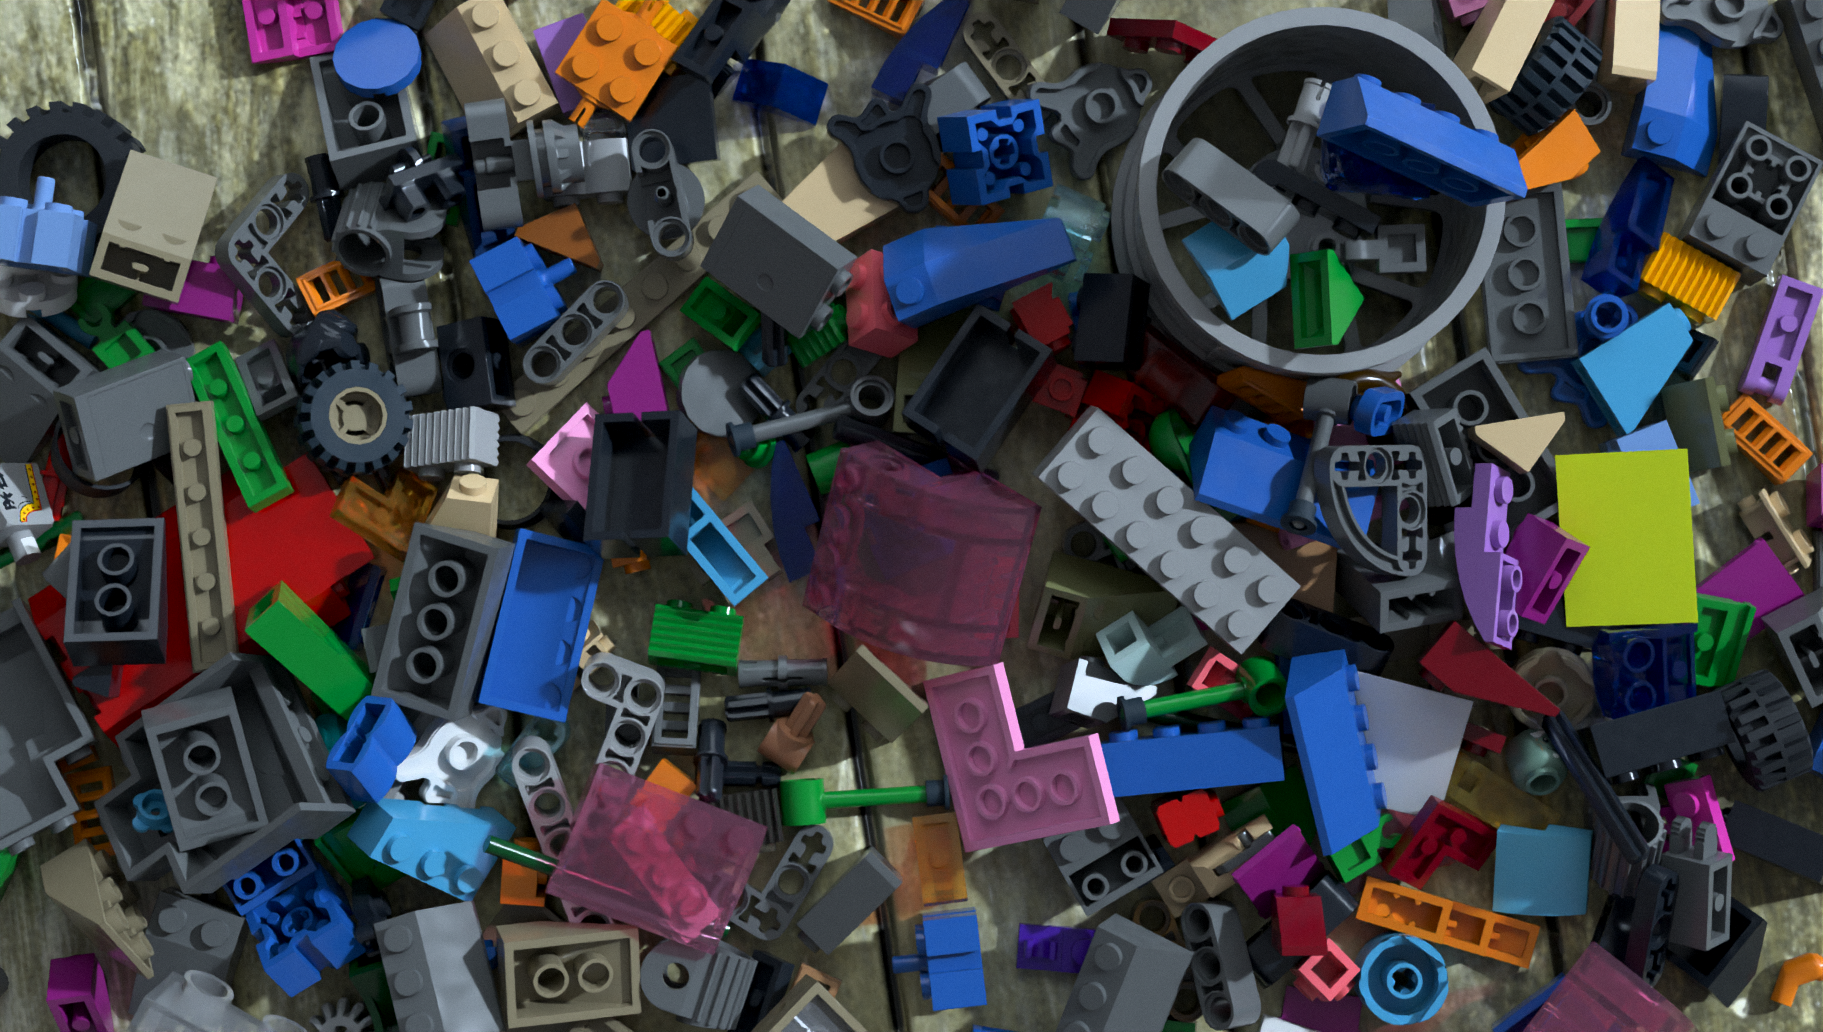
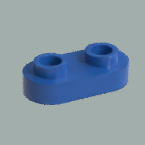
[1349,386,1405,437]

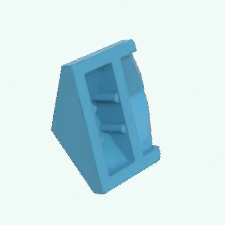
[1181,222,1289,321]

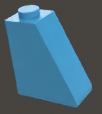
[1570,303,1693,437]

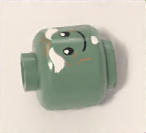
[1505,729,1568,796]

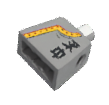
[0,463,54,566]

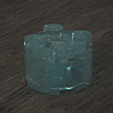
[1042,183,1111,285]

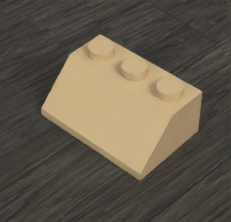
[424,0,562,139]

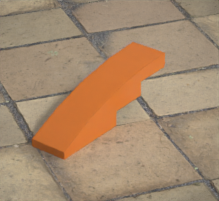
[1355,876,1541,969]

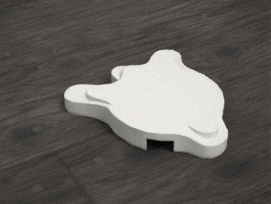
[395,704,507,809]

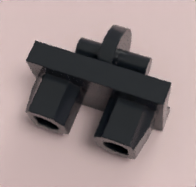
[378,146,466,222]

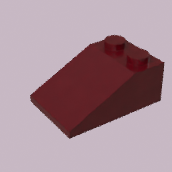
[1416,620,1561,717]

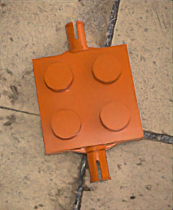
[555,0,678,129]

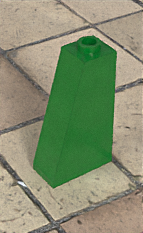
[245,580,376,722]

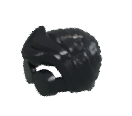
[285,309,370,390]

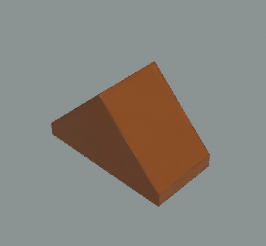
[514,203,604,273]

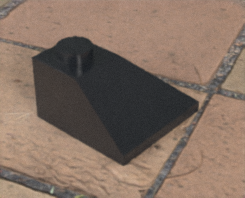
[1665,896,1767,1008]

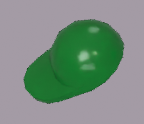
[1148,408,1194,486]

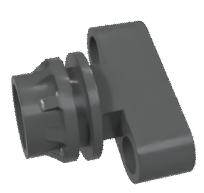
[464,98,585,232]
[627,129,705,261]

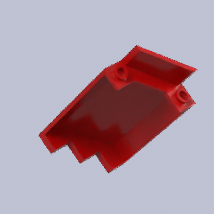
[28,452,375,749]

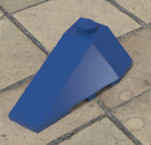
[883,218,1077,329]

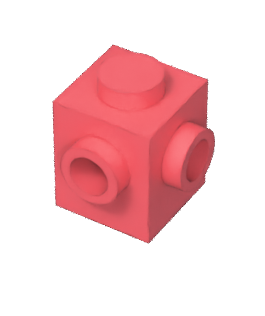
[1290,938,1361,1002]

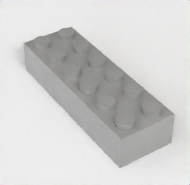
[1031,405,1301,655]

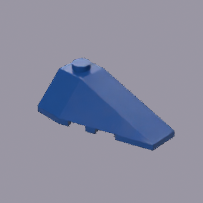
[1621,0,1718,178]

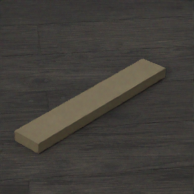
[166,401,239,673]

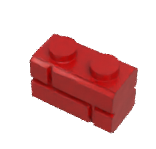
[1150,788,1225,848]

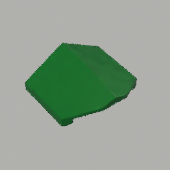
[1221,764,1317,846]

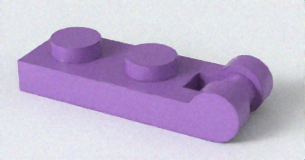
[1738,275,1823,406]

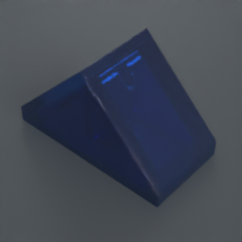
[732,59,829,127]

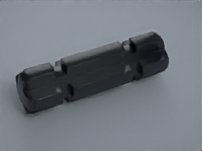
[695,761,782,787]

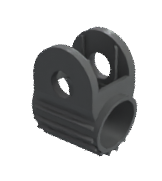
[331,181,447,281]
[1583,783,1667,898]
[640,934,758,1030]

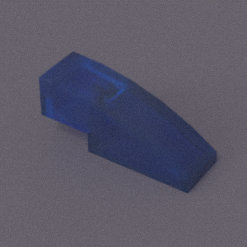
[871,0,972,107]
[1581,156,1675,298]
[770,440,823,583]

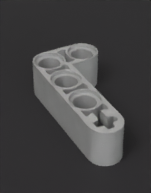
[575,652,665,838]

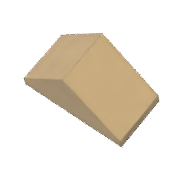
[1467,412,1565,474]

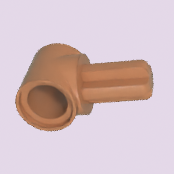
[757,692,826,775]

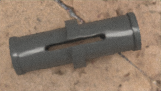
[738,655,828,691]

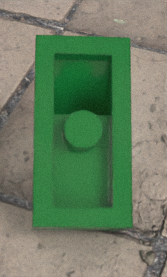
[679,276,761,353]

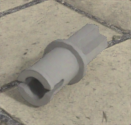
[1277,78,1332,173]

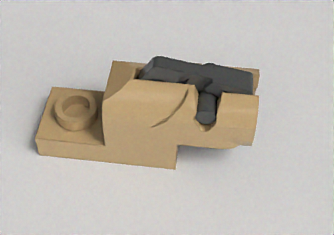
[1151,814,1275,918]

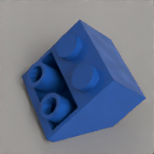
[223,839,319,916]

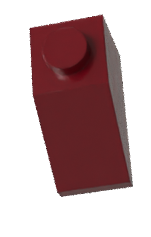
[1271,885,1328,956]

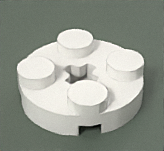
[0,265,78,318]

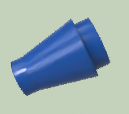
[1583,294,1629,339]

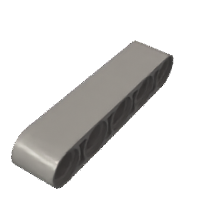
[511,736,613,924]

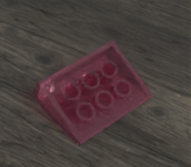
[545,763,768,955]

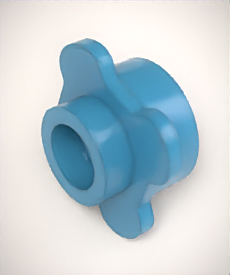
[132,789,174,833]

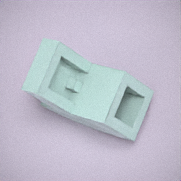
[1096,606,1208,686]

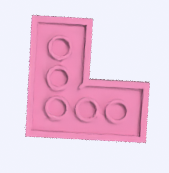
[923,662,1120,853]

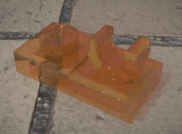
[694,432,755,501]
[912,812,968,907]

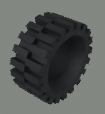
[0,101,146,262]

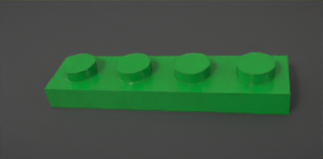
[186,341,294,513]

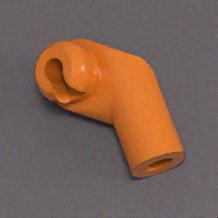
[1770,953,1823,1007]

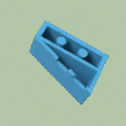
[347,798,517,901]

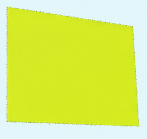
[1555,449,1698,627]

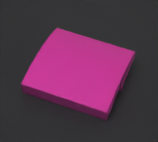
[242,0,344,64]

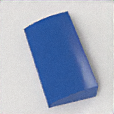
[475,528,604,723]

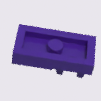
[1016,923,1096,973]

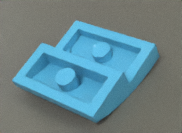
[1492,824,1593,916]

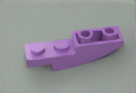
[1454,463,1522,650]

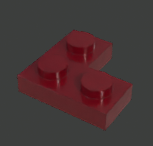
[1107,18,1217,64]
[1381,795,1498,890]

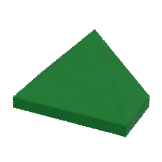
[1290,249,1364,349]

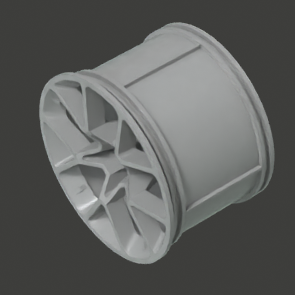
[1111,7,1506,382]

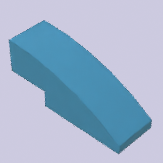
[687,487,769,607]

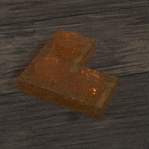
[329,466,438,563]

